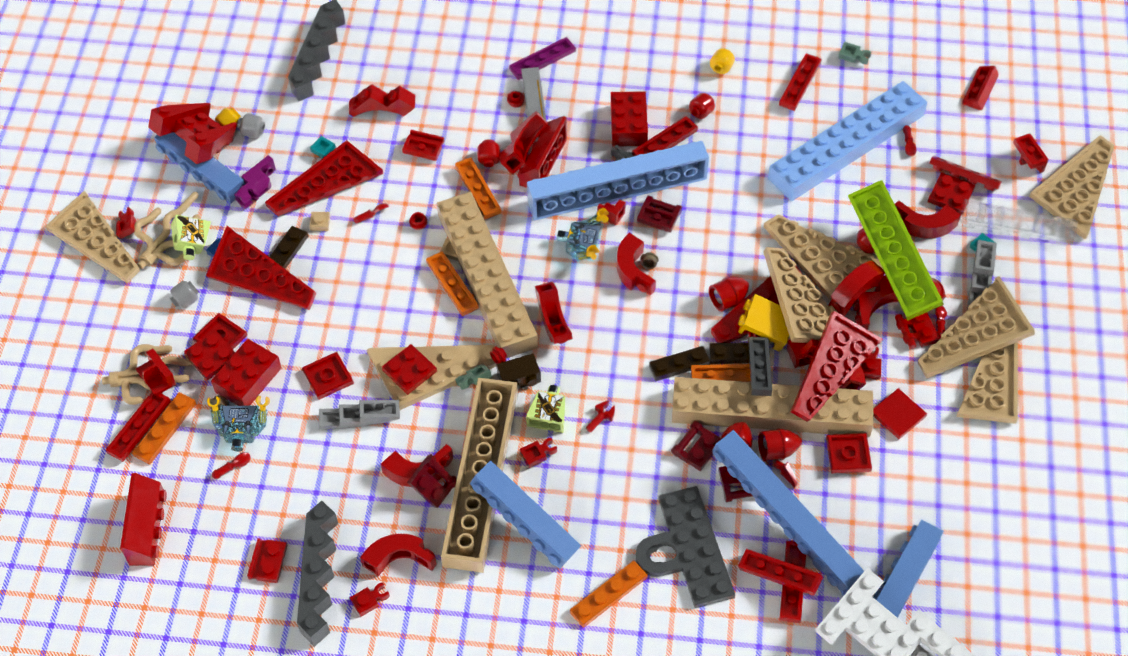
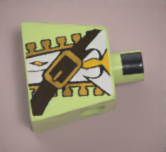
[171,215,211,260]
[526,385,565,433]

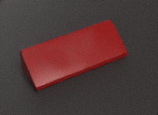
[962,65,999,110]

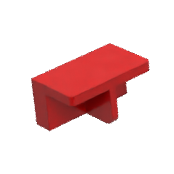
[1013,133,1049,173]
[136,348,176,396]

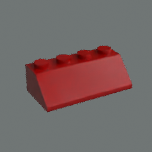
[517,116,567,188]
[120,473,167,566]

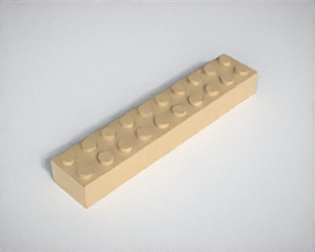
[436,192,538,358]
[672,377,874,437]
[441,378,518,573]

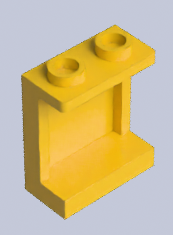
[738,294,789,352]

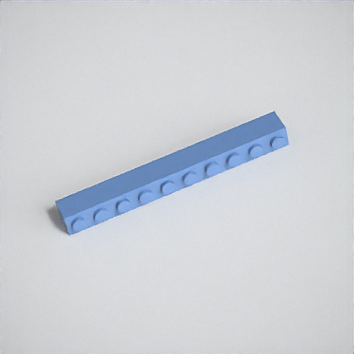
[712,430,864,597]

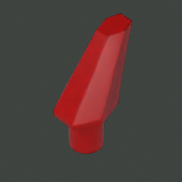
[773,460,798,489]

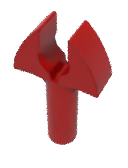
[586,401,615,432]

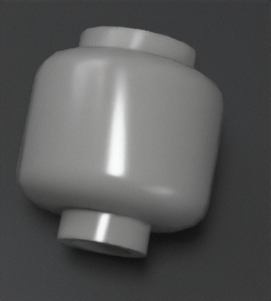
[237,113,265,138]
[170,281,199,308]

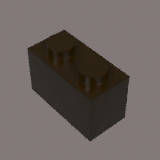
[496,353,541,389]

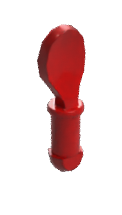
[903,125,917,156]
[353,203,389,223]
[935,306,947,338]
[212,452,251,479]

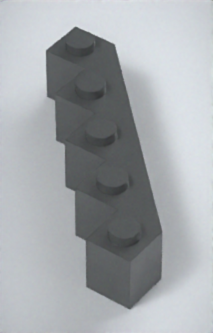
[288,0,346,102]
[297,500,338,647]

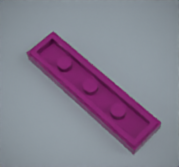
[509,37,576,80]

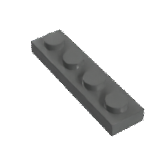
[748,337,772,396]

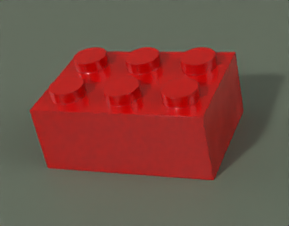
[610,91,648,147]
[211,338,282,406]

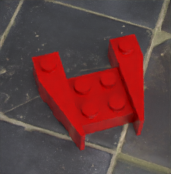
[148,103,237,164]

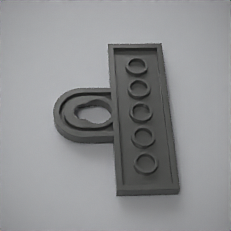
[636,486,735,608]

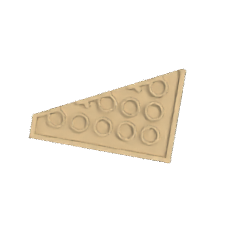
[1029,135,1115,240]
[763,214,883,300]
[763,247,837,343]
[918,276,1035,379]
[366,345,496,410]

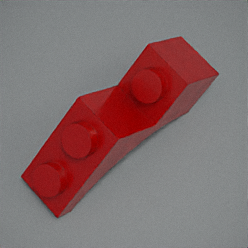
[349,84,416,117]
[499,111,549,175]
[853,275,898,330]

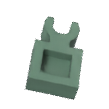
[838,42,871,65]
[455,363,492,390]

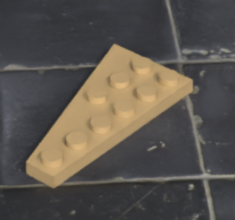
[46,190,140,283]
[956,342,1018,424]

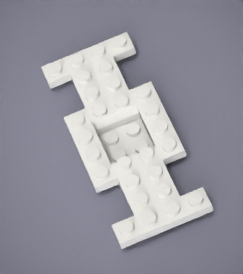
[815,568,975,656]

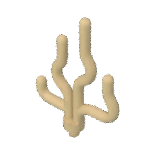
[134,192,200,269]
[102,344,193,405]

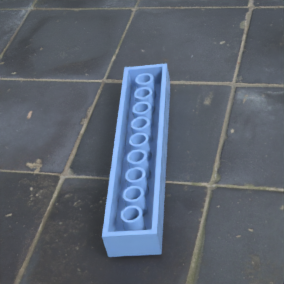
[768,81,928,202]
[527,141,709,221]

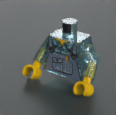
[557,208,609,262]
[207,396,270,452]

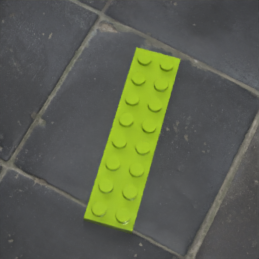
[848,180,944,320]

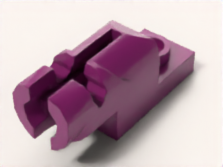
[234,155,276,209]

